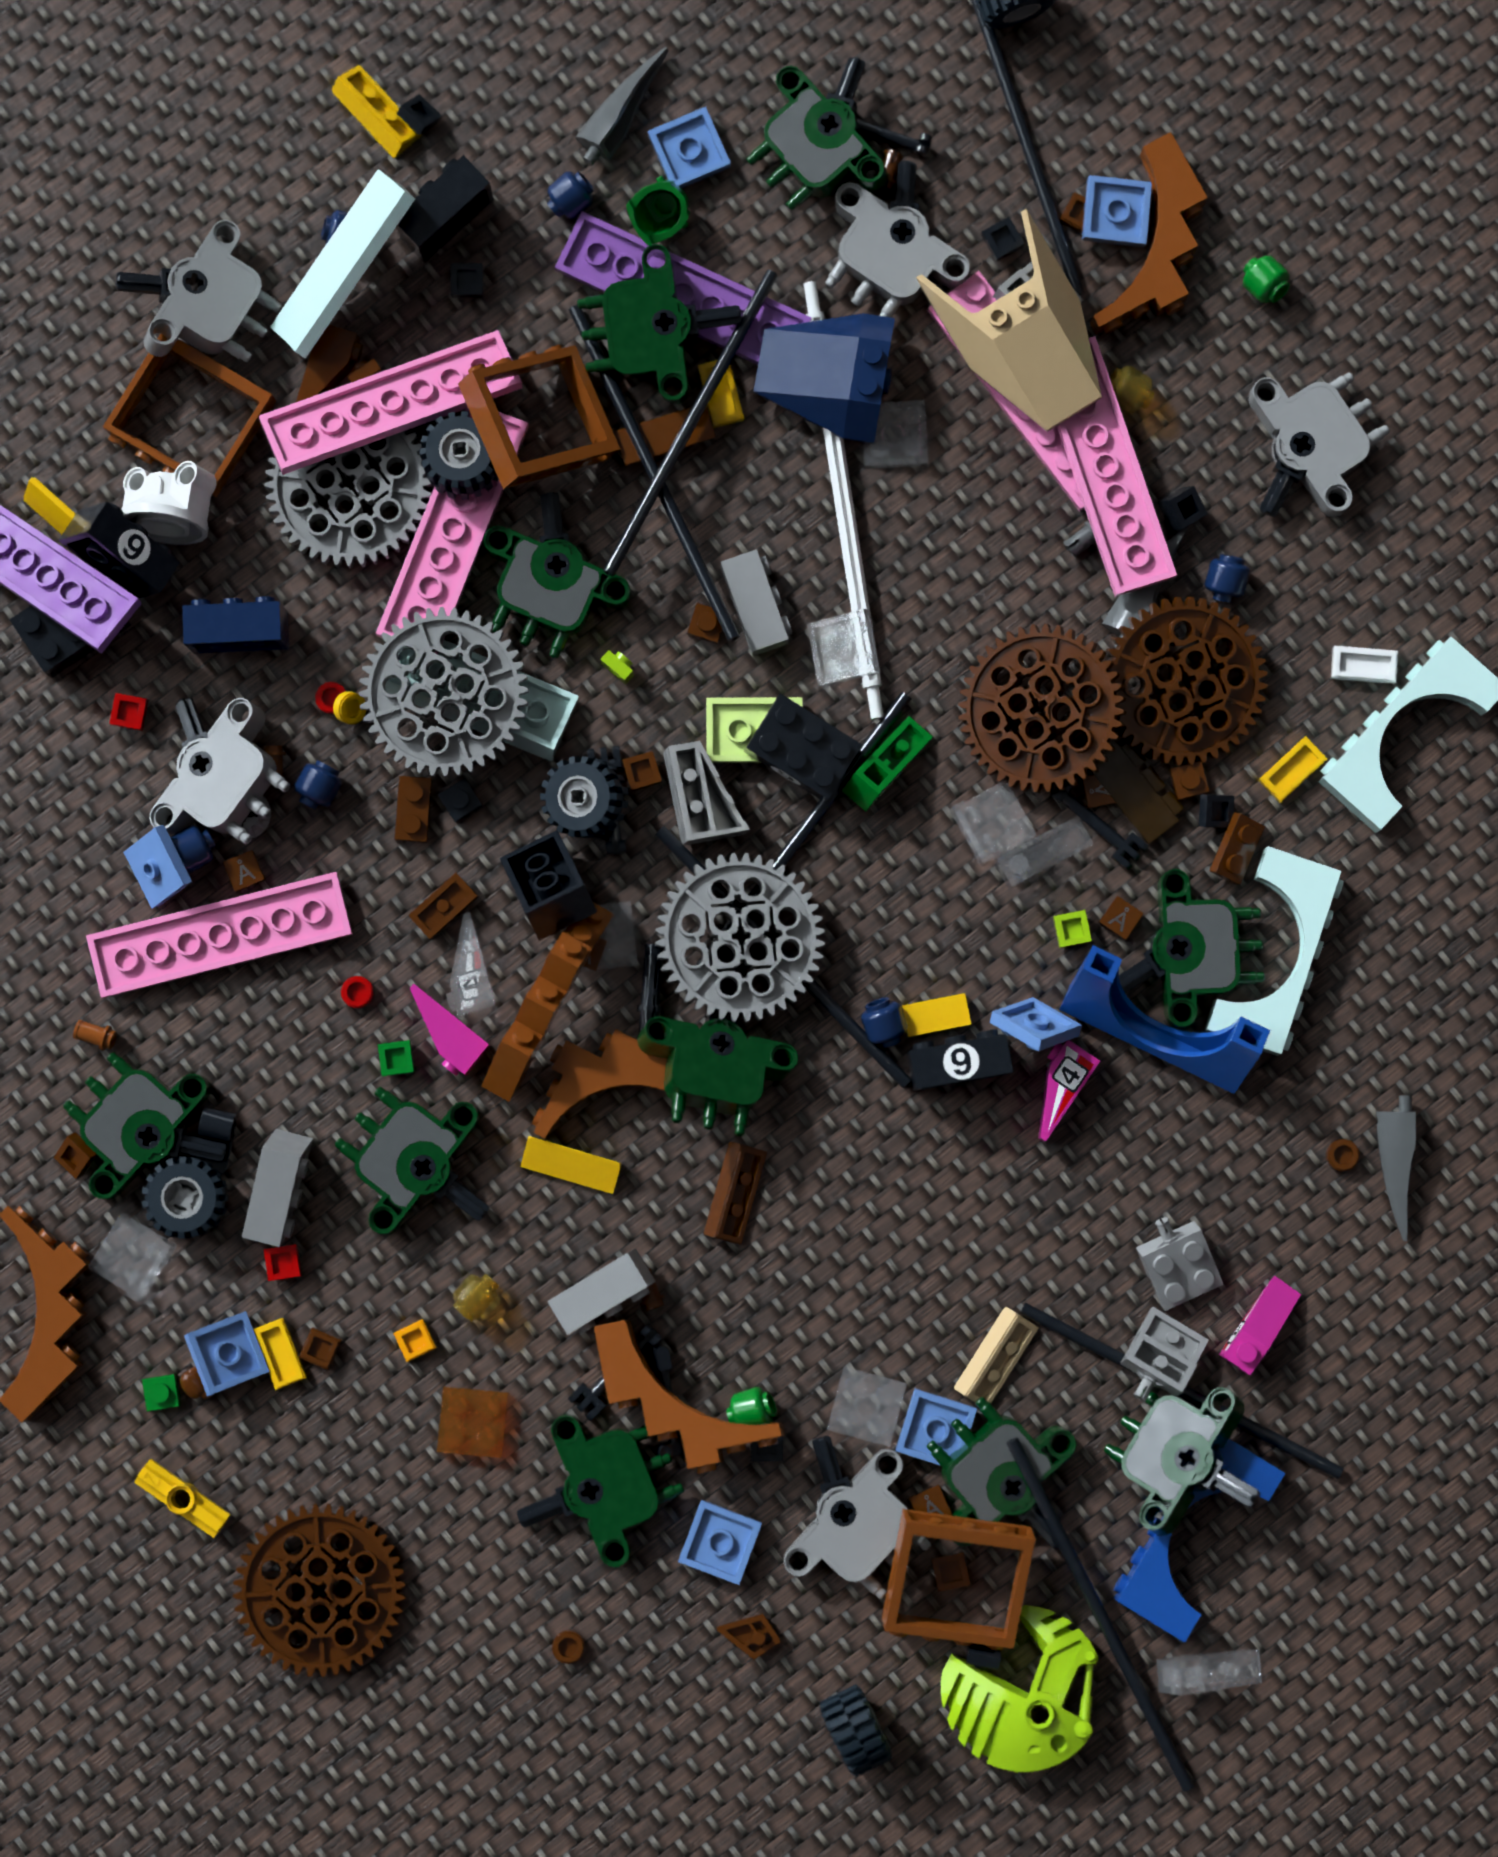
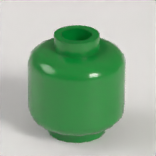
[1242,256,1290,303]
[726,1387,777,1425]

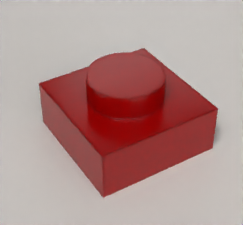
[109,693,149,731]
[263,1244,302,1281]

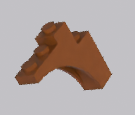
[532,1029,667,1139]

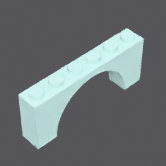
[1318,637,1498,833]
[1204,846,1344,1056]

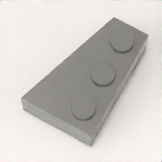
[663,741,750,846]
[242,1129,313,1247]

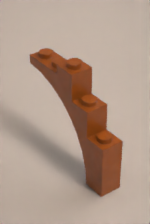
[1090,132,1208,335]
[481,902,614,1102]
[0,1205,92,1423]
[594,1320,785,1474]

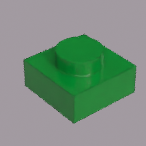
[378,1040,415,1077]
[142,1374,181,1411]

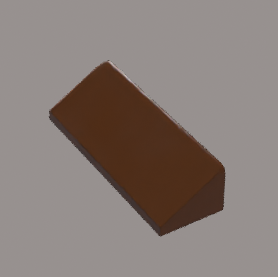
[614,407,716,465]
[704,1142,767,1245]

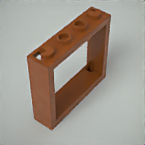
[103,334,276,498]
[458,345,620,489]
[882,1509,1035,1650]

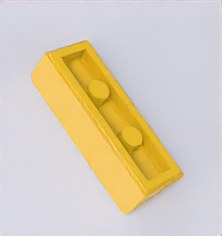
[332,65,422,158]
[24,477,76,535]
[520,1136,622,1194]

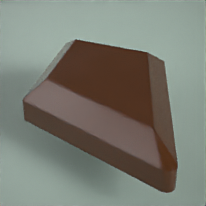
[716,1613,781,1660]

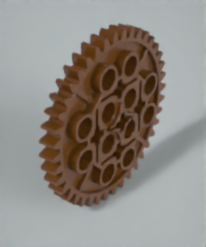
[1102,597,1268,765]
[958,624,1127,793]
[233,1503,405,1677]

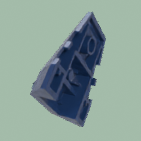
[754,313,895,444]

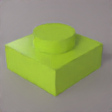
[600,650,634,685]
[1053,910,1092,948]

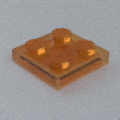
[437,1386,509,1458]

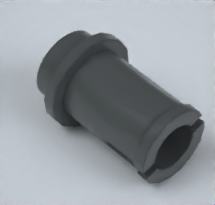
[1063,521,1096,558]

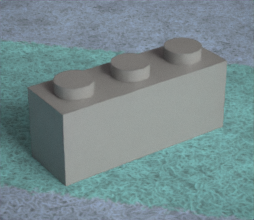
[721,549,792,657]
[547,1248,656,1335]

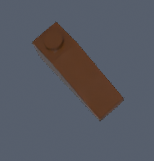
[295,325,363,403]

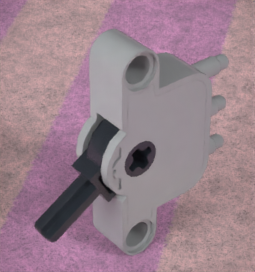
[825,161,970,318]
[115,220,283,362]
[1248,372,1390,517]

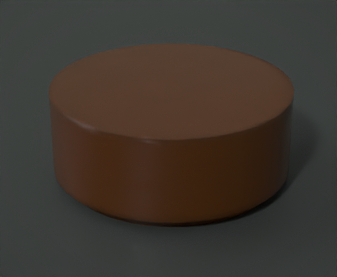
[1326,1139,1360,1171]
[552,1630,585,1664]

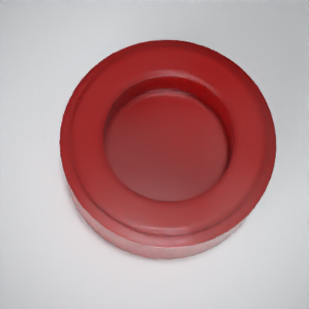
[315,682,346,715]
[341,976,374,1009]

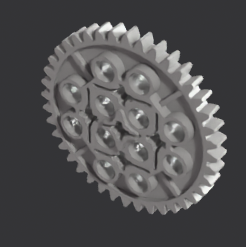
[265,429,433,569]
[359,607,529,777]
[655,853,825,1023]

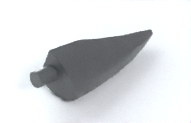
[575,47,669,166]
[1102,527,1188,649]
[1376,1095,1416,1241]

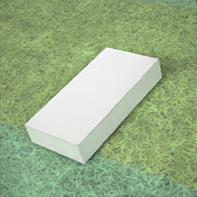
[1331,646,1398,684]

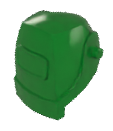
[626,176,690,246]

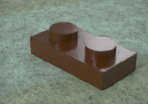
[394,776,432,843]
[1209,813,1265,885]
[408,872,478,940]

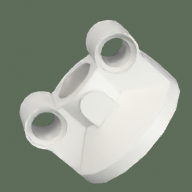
[121,461,216,545]

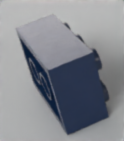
[182,596,289,654]

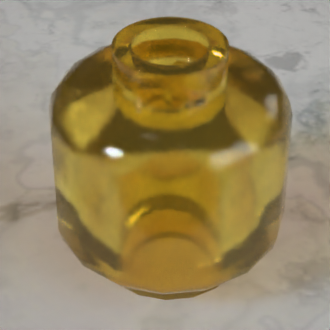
[1110,366,1155,413]
[452,1274,501,1323]

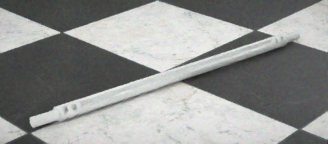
[804,281,884,720]

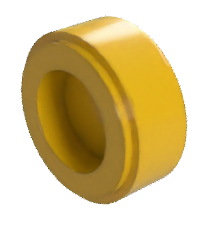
[333,691,366,725]

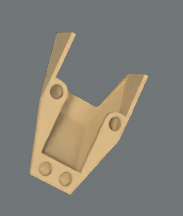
[916,208,1102,432]

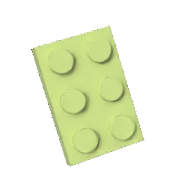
[706,697,803,763]

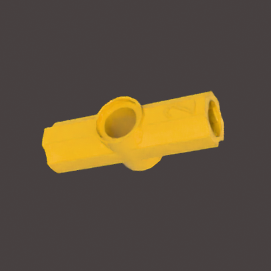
[134,1458,231,1538]

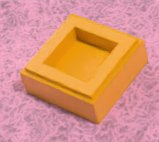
[393,1319,437,1362]

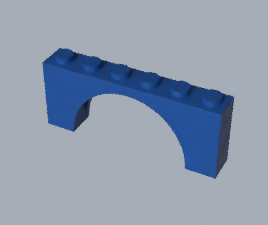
[1059,945,1270,1094]
[1113,1439,1286,1643]

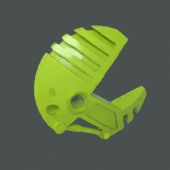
[941,1605,1099,1773]

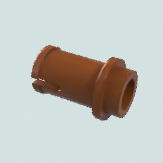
[73,1019,117,1051]

